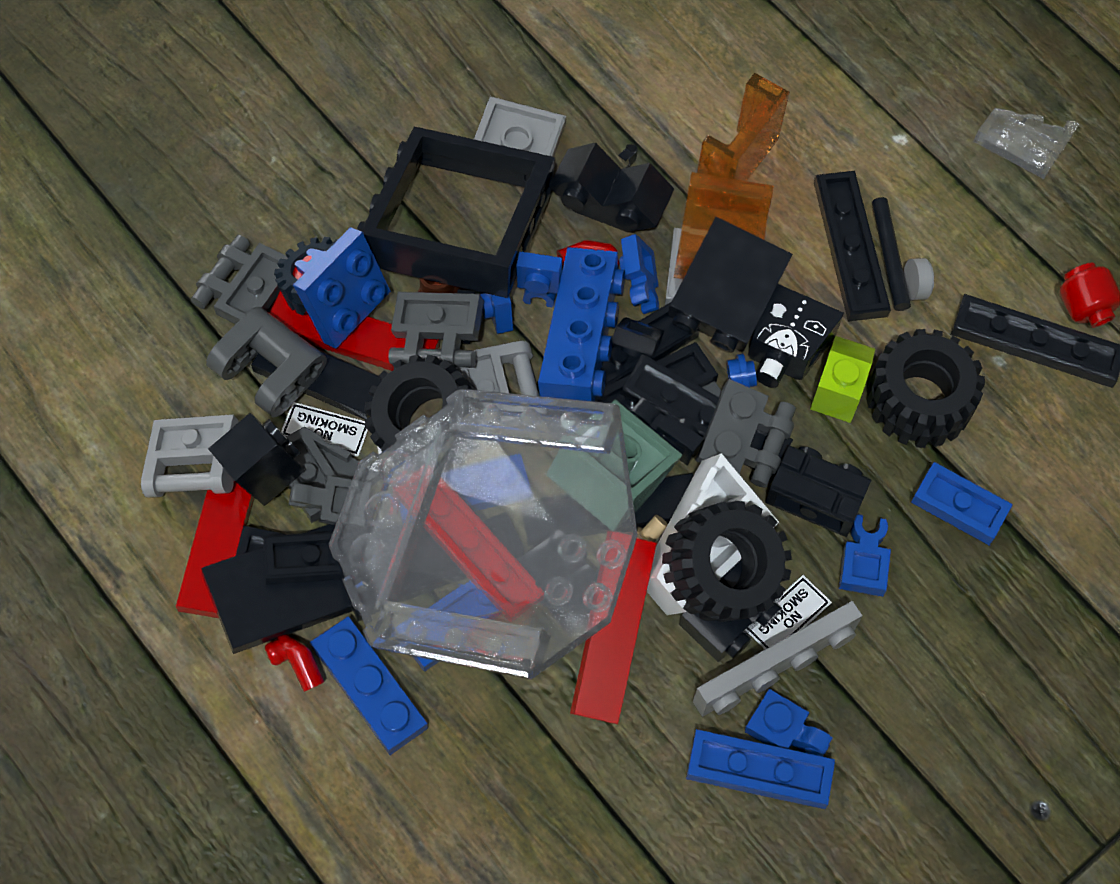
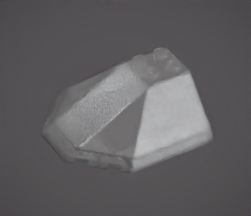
[329,389,638,680]

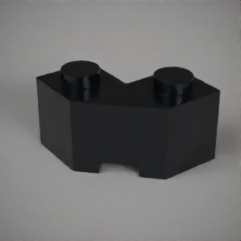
[549,142,674,232]

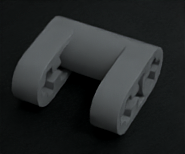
[206,307,327,417]

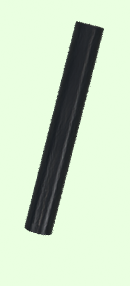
[872,197,911,311]

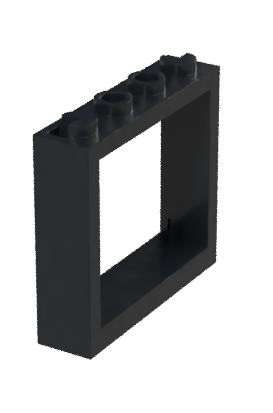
[357,126,555,298]

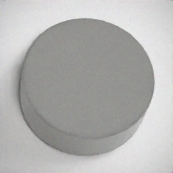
[904,258,934,300]

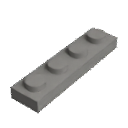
[693,601,863,717]

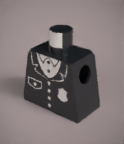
[748,284,844,388]

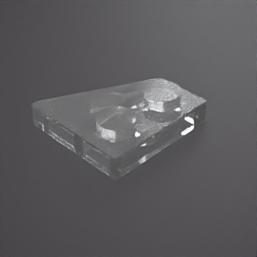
[973,108,1079,179]

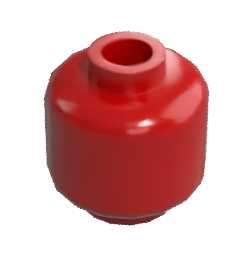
[1059,262,1120,328]

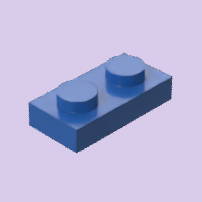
[911,462,1013,546]

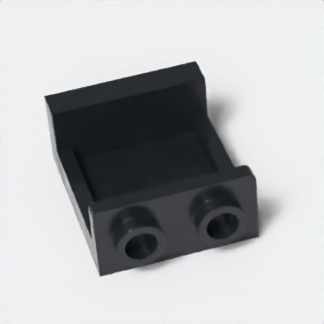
[668,216,793,353]

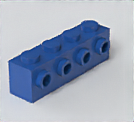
[538,247,625,413]

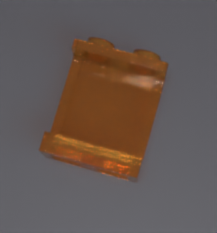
[695,73,790,205]
[673,172,774,279]

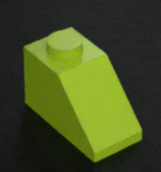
[810,336,875,423]

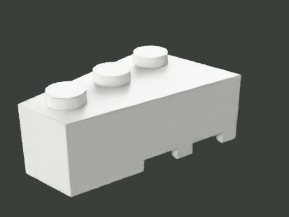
[647,453,779,615]

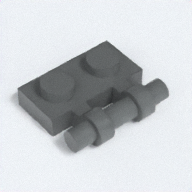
[190,235,288,324]
[388,292,484,370]
[695,379,796,488]

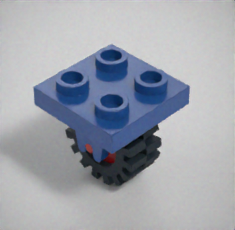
[274,227,391,349]

